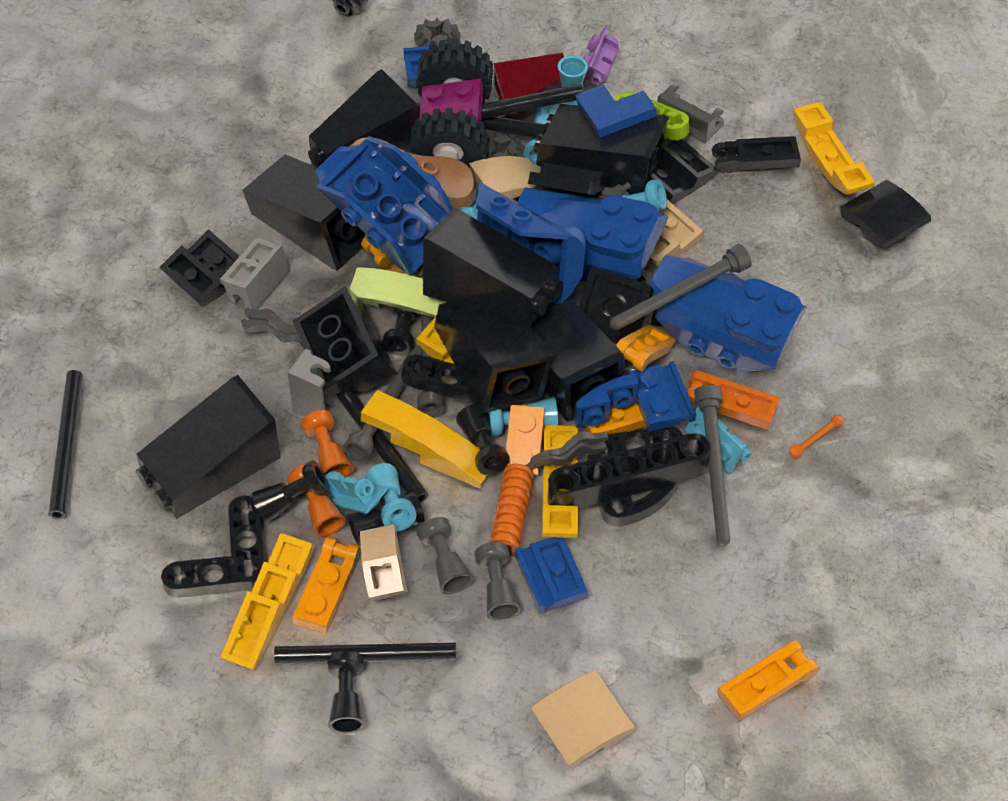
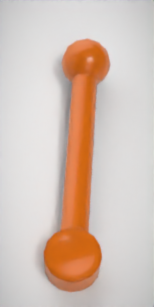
[789,414,844,459]

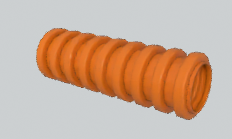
[489,464,534,556]

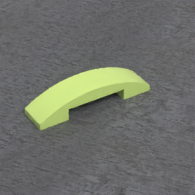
[350,267,447,318]

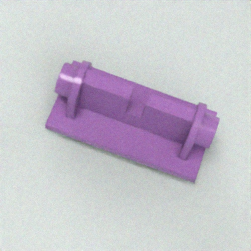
[583,26,619,86]

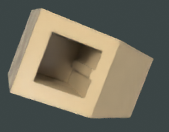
[360,524,408,601]

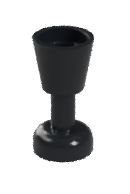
[382,307,417,356]
[456,404,509,475]
[252,460,329,522]
[347,491,425,546]
[327,651,365,734]

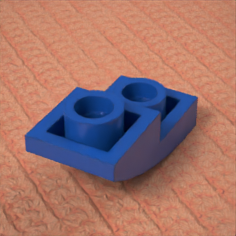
[574,373,639,428]

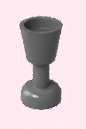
[417,517,473,594]
[474,542,521,621]

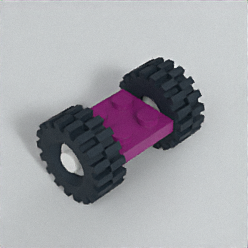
[409,39,493,168]

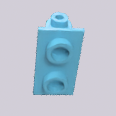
[685,406,752,474]
[325,471,388,514]

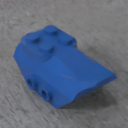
[315,136,454,276]
[476,182,586,303]
[518,187,669,282]
[650,254,807,372]

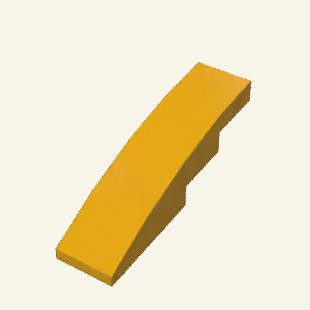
[361,390,489,489]
[220,533,315,671]

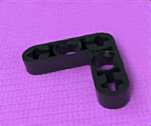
[401,354,476,404]
[161,495,264,598]

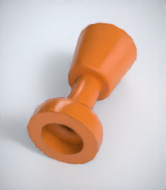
[301,409,354,478]
[287,463,346,537]

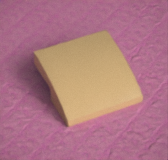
[469,156,552,199]
[649,199,704,266]
[530,670,636,769]

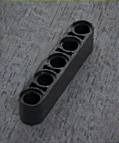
[547,433,710,509]

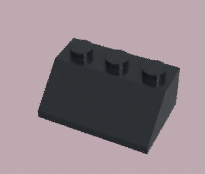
[292,286,397,394]

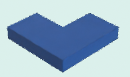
[575,84,657,138]

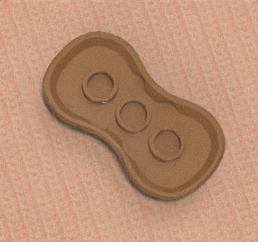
[348,138,477,209]

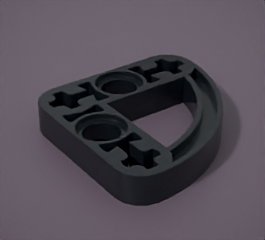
[587,426,683,527]

